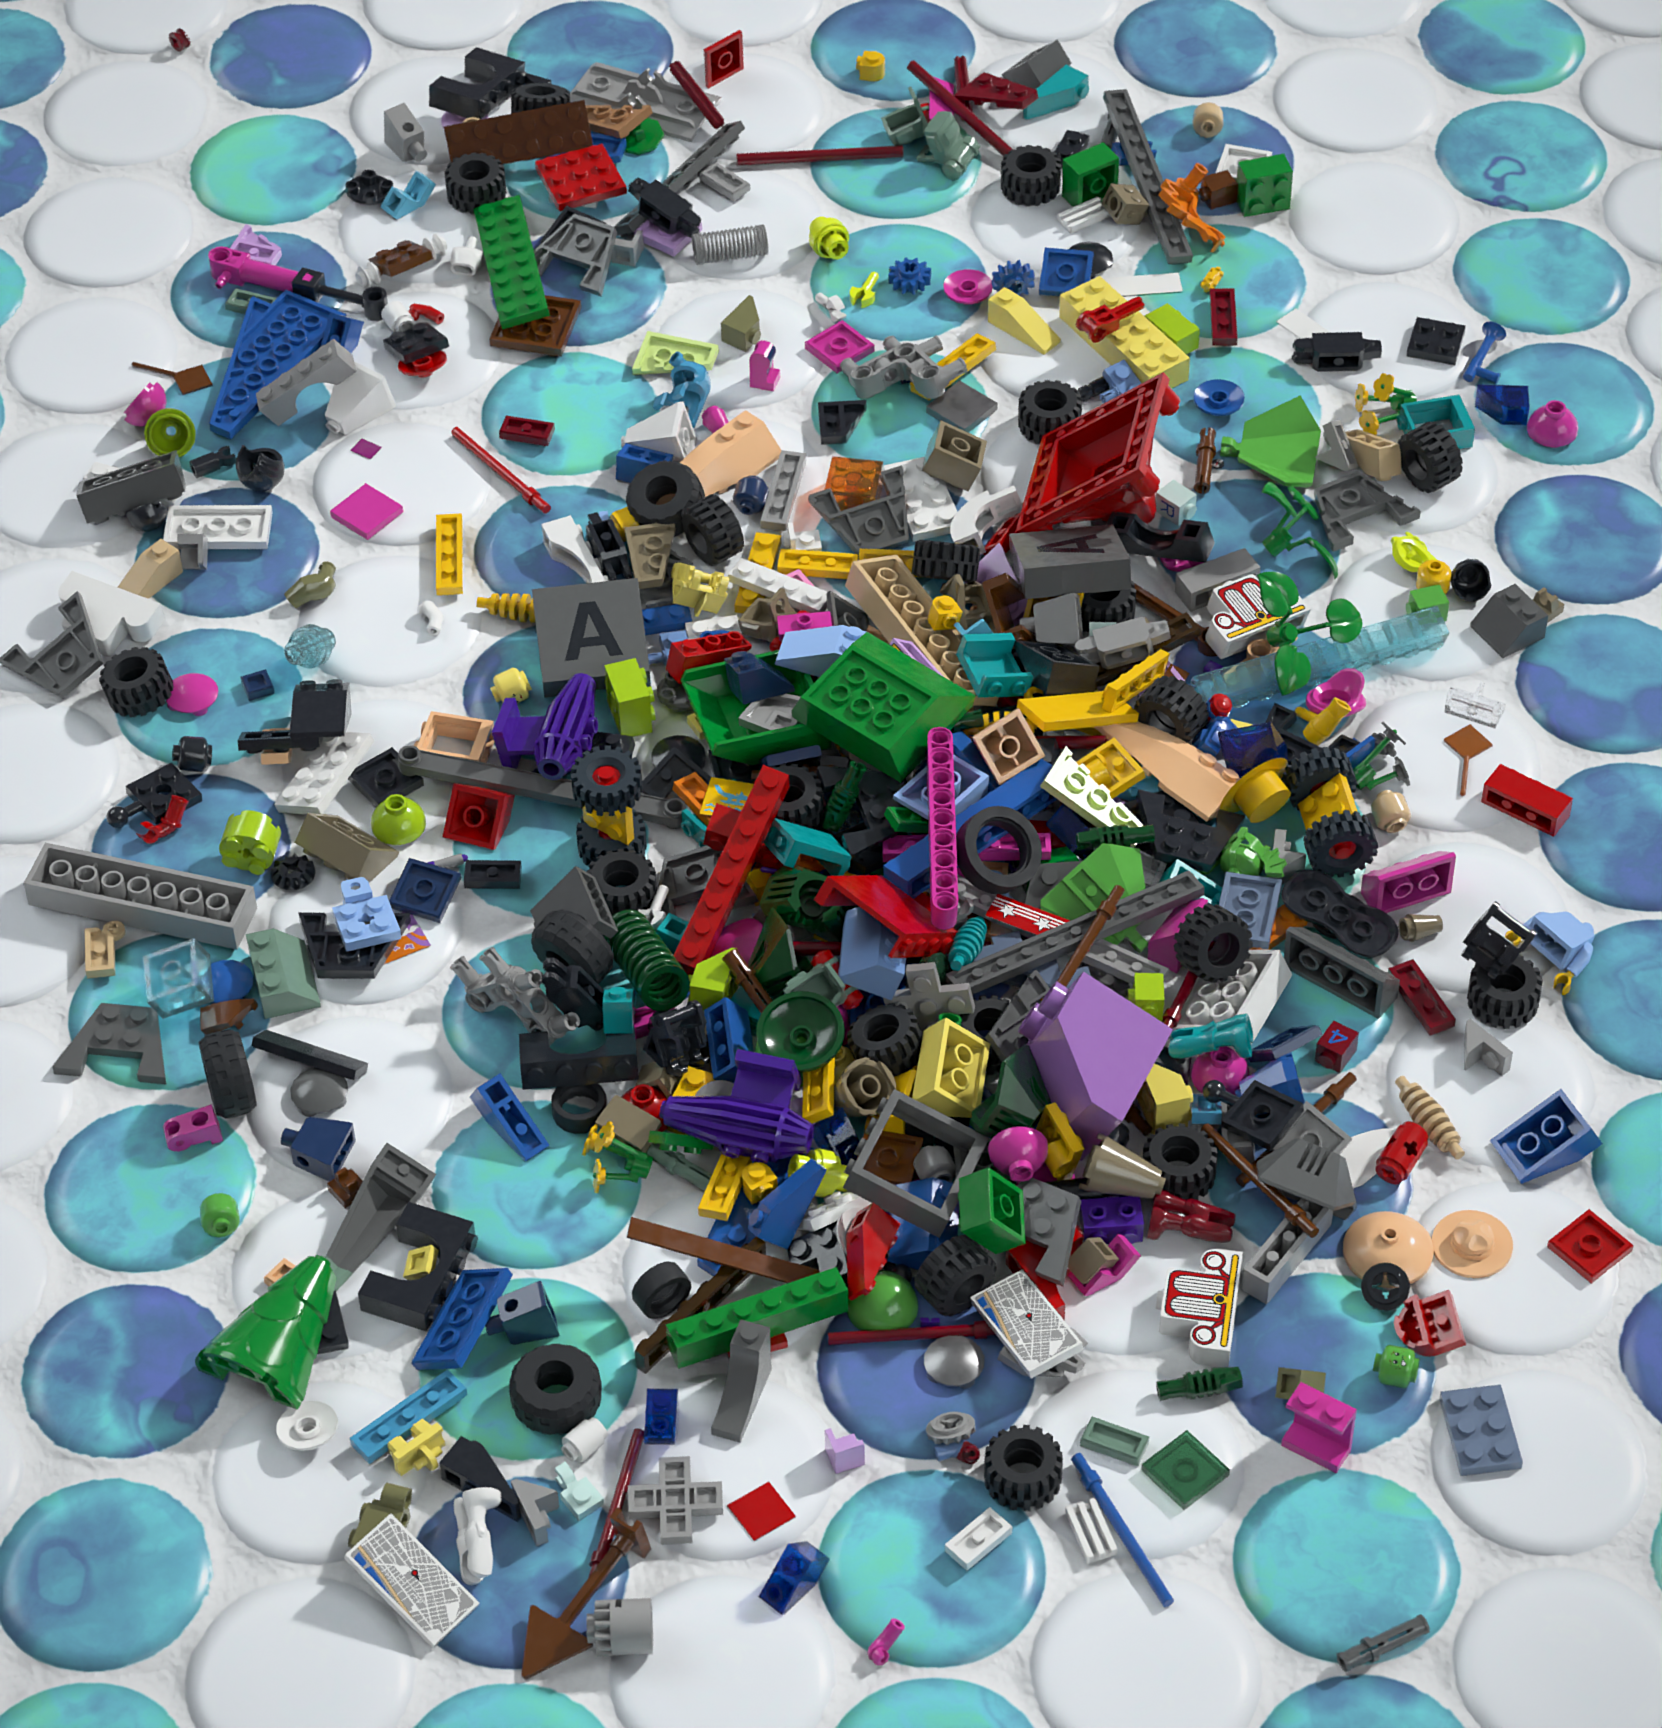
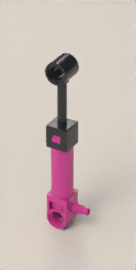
[208,246,388,321]

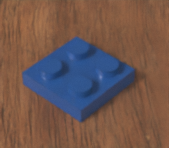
[1039,247,1094,297]

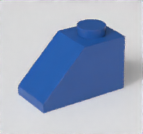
[321,312,364,353]

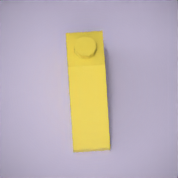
[988,287,1060,355]

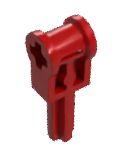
[1076,296,1145,343]

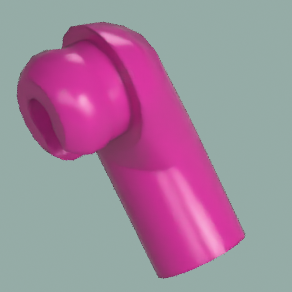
[868,1618,905,1666]

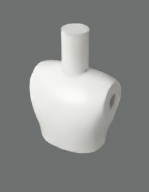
[451,237,484,276]

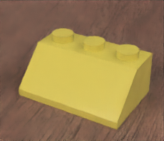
[912,1018,990,1118]

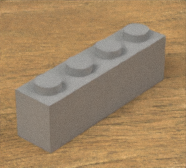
[1241,1198,1333,1304]

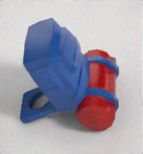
[1192,694,1257,757]

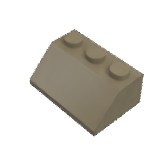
[294,813,399,881]

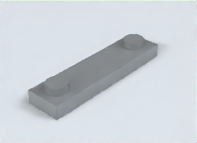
[760,450,807,531]

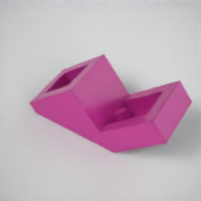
[1068,1234,1141,1296]

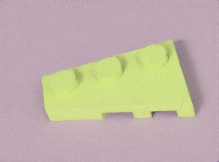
[632,331,719,375]

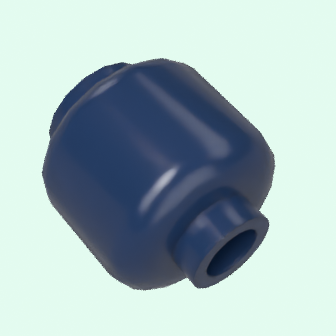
[733,475,769,515]

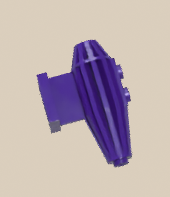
[492,673,598,780]
[659,1049,814,1164]

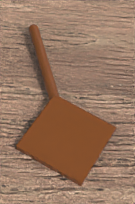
[1444,724,1493,796]

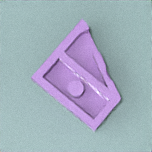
[230,224,282,266]

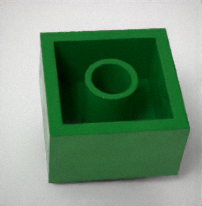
[1062,142,1119,207]
[1236,153,1293,217]
[958,1167,1025,1255]

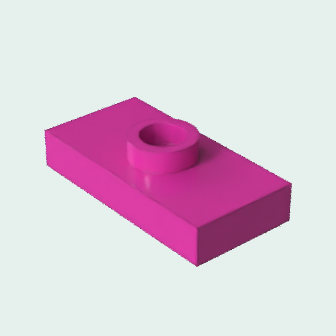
[777,611,832,641]

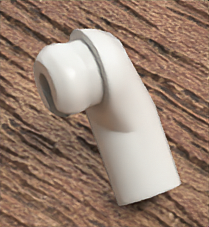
[417,601,443,636]

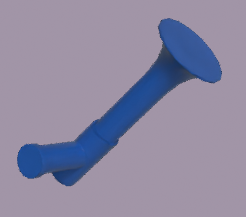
[1463,321,1506,384]

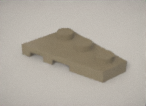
[625,523,676,589]

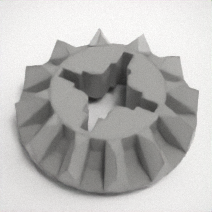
[926,1412,976,1445]

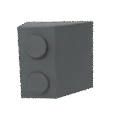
[1001,39,1072,89]
[1470,584,1548,658]

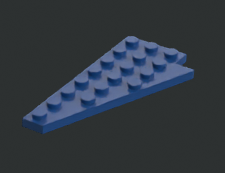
[209,290,346,440]

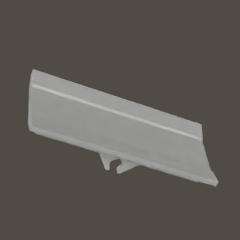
[570,62,722,142]

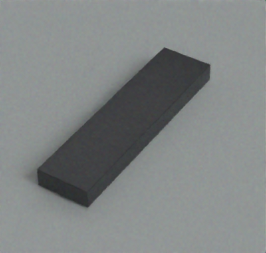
[251,1030,368,1080]

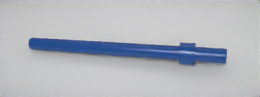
[1071,1453,1174,1607]

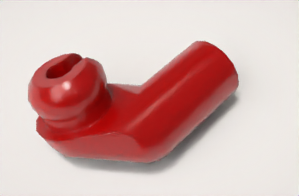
[408,303,445,324]

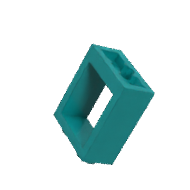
[1396,394,1475,449]

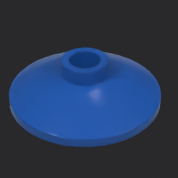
[1194,379,1245,416]

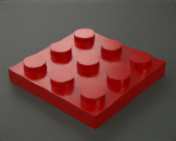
[535,144,627,212]

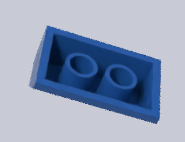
[887,1177,959,1270]

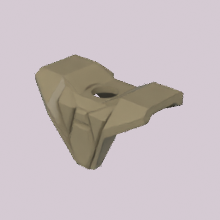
[940,574,997,633]

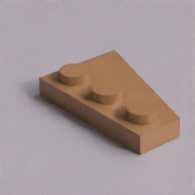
[586,105,653,139]

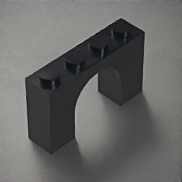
[429,47,526,119]
[519,1027,639,1090]
[358,1202,478,1332]

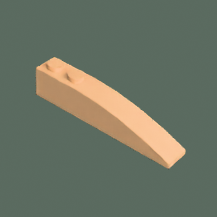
[656,410,781,505]
[1095,721,1241,822]

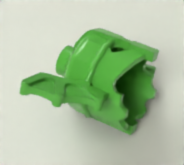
[1194,827,1287,878]

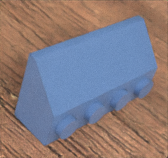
[838,907,906,1000]

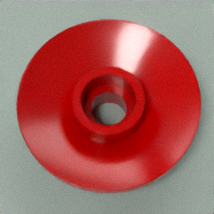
[398,350,447,378]

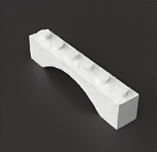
[542,515,609,583]

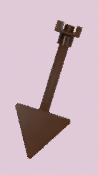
[522,1508,651,1679]

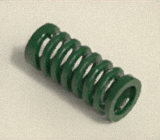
[602,910,690,1011]

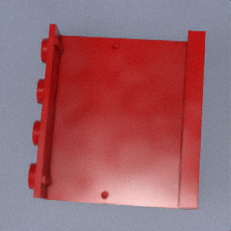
[814,875,957,958]

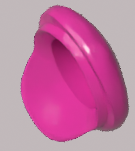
[1305,668,1366,717]
[710,918,763,970]

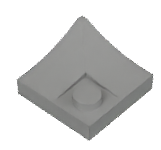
[739,694,801,733]

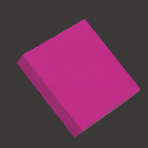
[805,320,875,374]
[330,483,403,540]

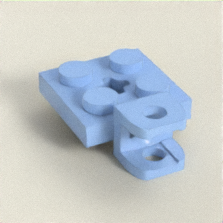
[332,877,401,952]

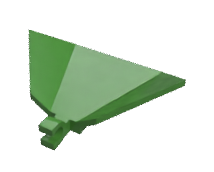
[1220,395,1321,488]
[1040,843,1148,954]

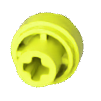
[809,216,849,260]
[788,1148,849,1198]

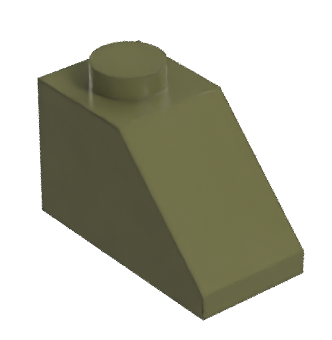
[721,295,761,352]

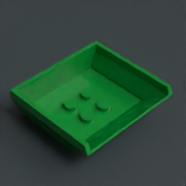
[791,632,976,783]
[681,650,831,765]

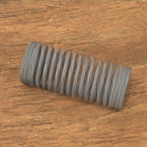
[692,224,769,265]

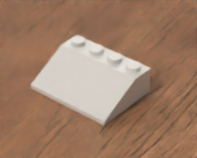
[1170,950,1292,1051]

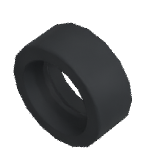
[551,1083,607,1134]
[632,1261,691,1319]

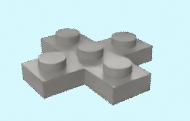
[883,962,975,1033]
[628,1456,723,1545]

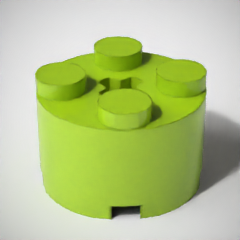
[219,810,281,875]

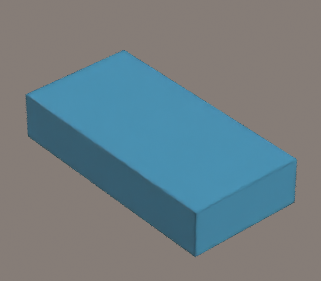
[1192,1094,1222,1124]

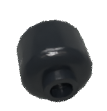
[172,736,212,772]

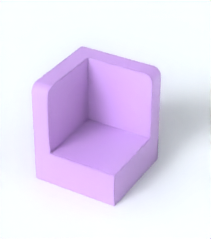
[825,1428,865,1474]

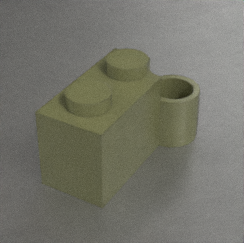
[348,1483,412,1549]

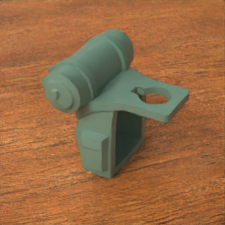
[917,111,981,180]

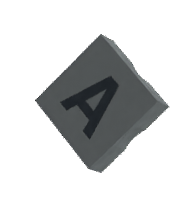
[1009,524,1131,599]
[532,578,651,698]

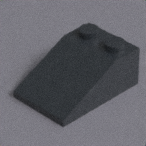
[1013,640,1099,696]
[290,679,352,738]

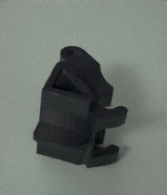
[1461,901,1537,980]
[643,1000,710,1076]

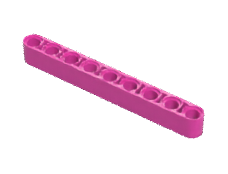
[926,727,958,930]

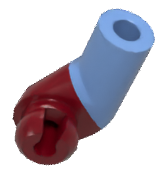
[934,1439,980,1464]

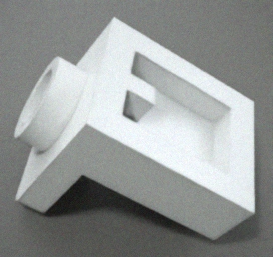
[783,522,822,551]

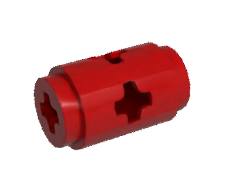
[1375,1121,1428,1184]

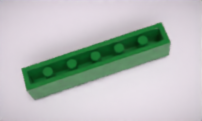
[666,1267,848,1369]

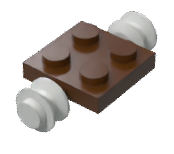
[355,233,447,289]

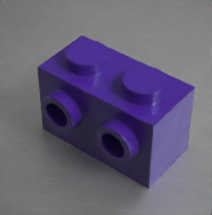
[1079,1196,1144,1245]

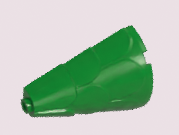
[195,1255,336,1410]

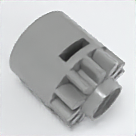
[587,1598,653,1656]

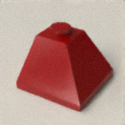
[704,29,744,89]
[442,784,515,850]

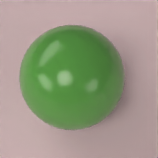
[847,1270,919,1331]

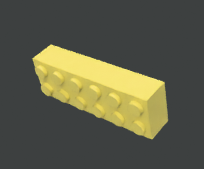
[1059,276,1190,389]

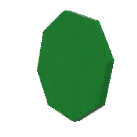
[624,118,664,155]

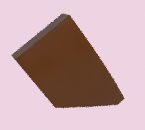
[200,999,258,1035]

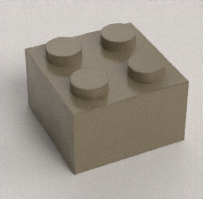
[922,421,987,491]

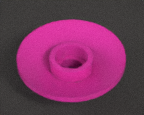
[943,269,993,304]

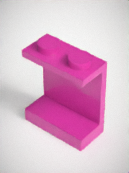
[1281,1382,1357,1473]

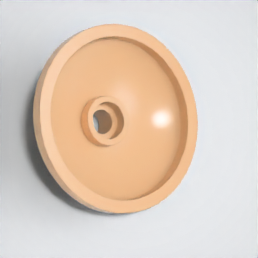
[1343,1211,1434,1288]

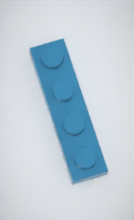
[350,1369,467,1464]

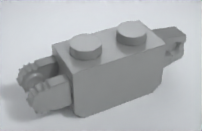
[1074,616,1171,669]

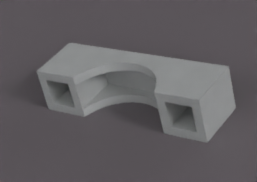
[256,339,357,426]

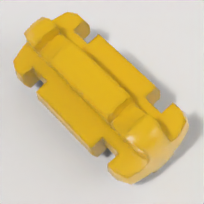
[1200,266,1224,293]

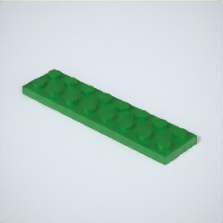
[473,195,550,330]

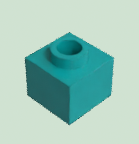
[656,913,689,955]

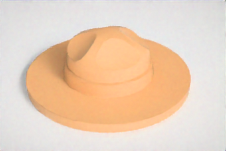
[1432,1210,1513,1278]

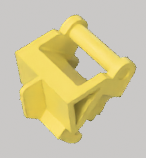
[671,563,729,617]

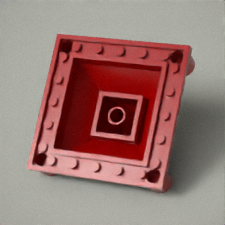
[1015,372,1180,533]

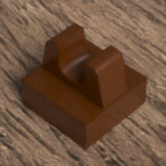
[327,1167,363,1208]

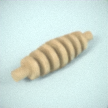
[1395,1076,1465,1160]

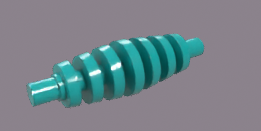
[948,916,987,971]

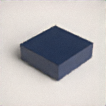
[240,669,275,701]

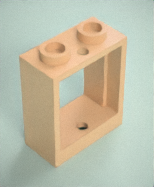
[414,711,494,763]

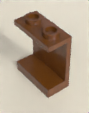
[982,573,1037,649]

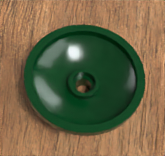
[756,991,844,1073]

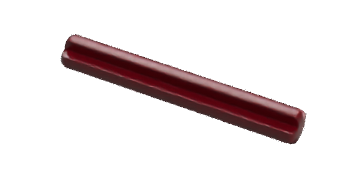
[954,56,973,122]
[669,61,725,129]

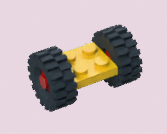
[571,746,647,866]
[1283,747,1378,878]

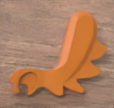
[1158,163,1226,253]

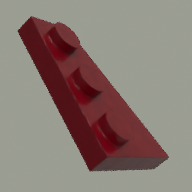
[954,72,1038,110]

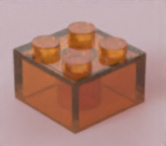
[824,456,883,511]

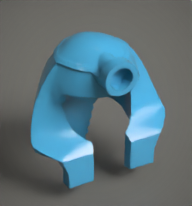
[653,351,711,428]

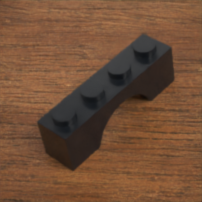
[1106,511,1215,563]

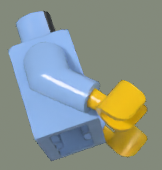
[1505,911,1595,995]

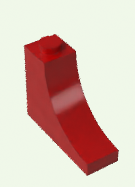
[1005,1224,1084,1321]

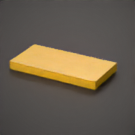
[1017,691,1139,732]

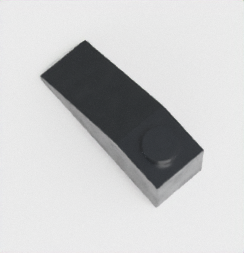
[439,1436,521,1522]

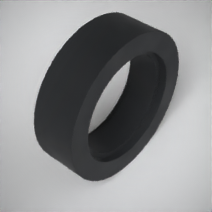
[956,806,1042,894]

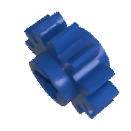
[888,257,931,295]
[991,260,1035,296]

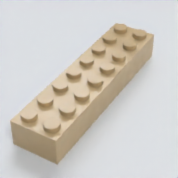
[845,555,999,712]

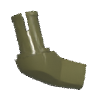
[284,561,336,608]

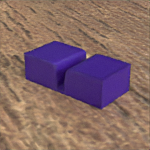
[921,1317,940,1327]

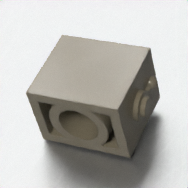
[1101,184,1149,225]

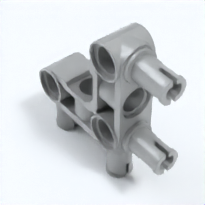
[840,336,968,399]
[450,947,580,1046]

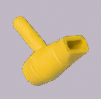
[1295,697,1351,746]

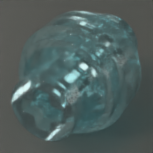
[284,624,336,669]

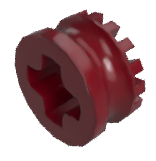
[168,28,191,52]

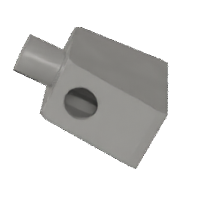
[384,102,427,162]
[1020,593,1083,646]

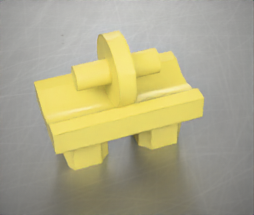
[387,1419,445,1476]

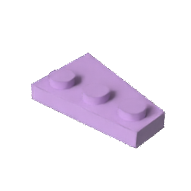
[964,543,1028,627]

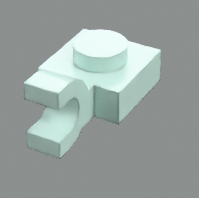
[555,1462,604,1521]

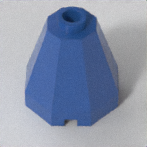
[1235,1052,1305,1114]

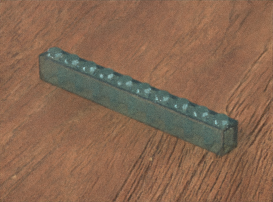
[1189,606,1450,708]

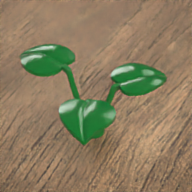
[1262,482,1338,580]
[1257,572,1362,696]

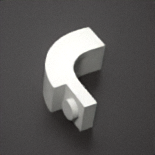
[950,486,1022,554]

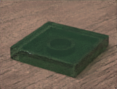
[1141,1430,1230,1510]

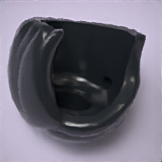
[235,445,285,491]

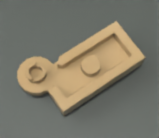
[85,921,126,979]

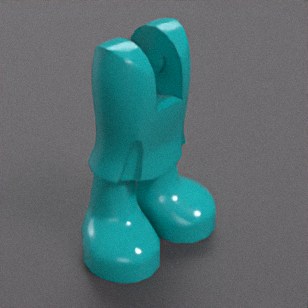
[1169,1013,1253,1059]

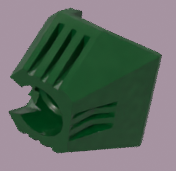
[759,864,859,941]
[748,907,813,1000]
[969,1044,1051,1139]

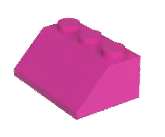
[1361,851,1456,913]

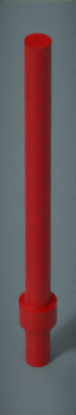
[451,427,551,514]

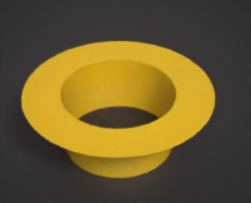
[1220,758,1291,823]

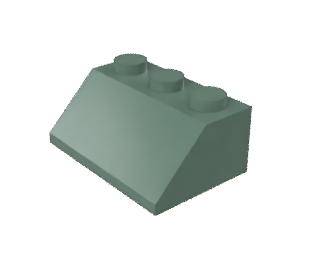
[246,928,321,1019]

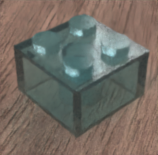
[143,938,214,1019]

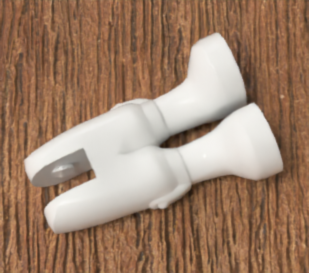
[454,1487,501,1585]

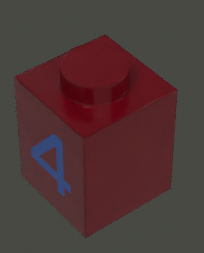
[1315,1020,1359,1073]

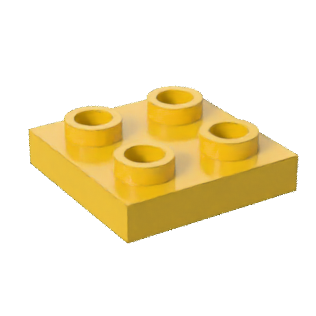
[1076,737,1146,799]
[1036,1102,1084,1180]

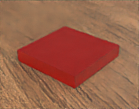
[1547,1209,1634,1284]

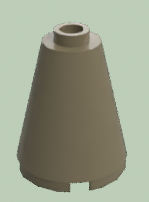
[834,1057,896,1118]
[1079,1133,1166,1199]

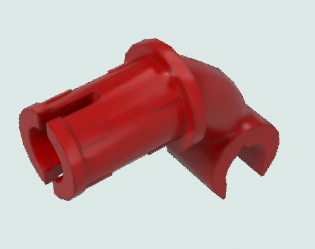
[136,795,189,844]

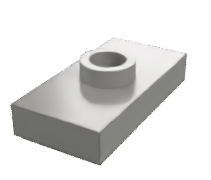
[700,162,750,202]

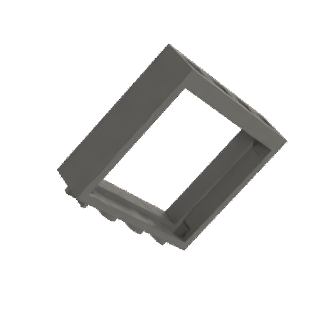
[843,1089,989,1238]

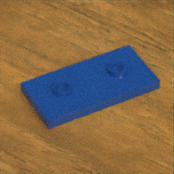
[411,1268,513,1370]

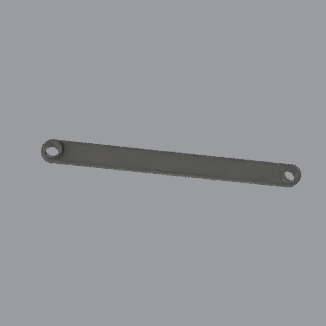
[397,745,687,829]

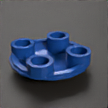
[197,960,254,1003]

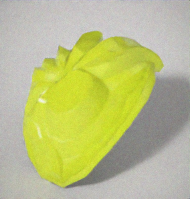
[1391,532,1437,572]

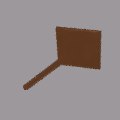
[131,362,213,395]

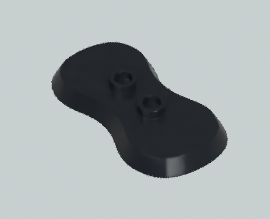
[1281,869,1399,959]

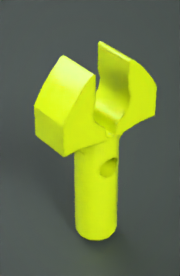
[849,272,879,308]

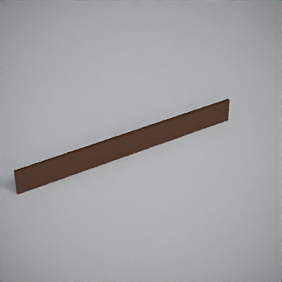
[626,1217,848,1289]

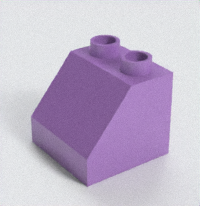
[1018,971,1173,1161]

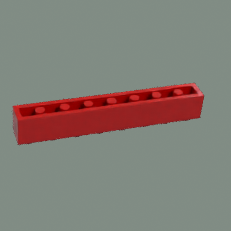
[674,765,789,976]

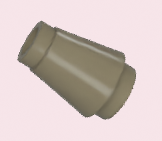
[1398,914,1443,942]

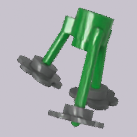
[1353,722,1410,791]

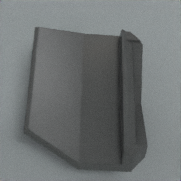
[1256,1138,1358,1220]

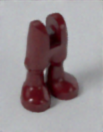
[1147,1189,1236,1243]

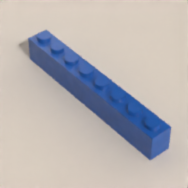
[884,759,1057,899]

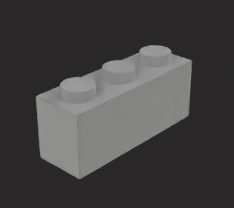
[1175,548,1261,612]

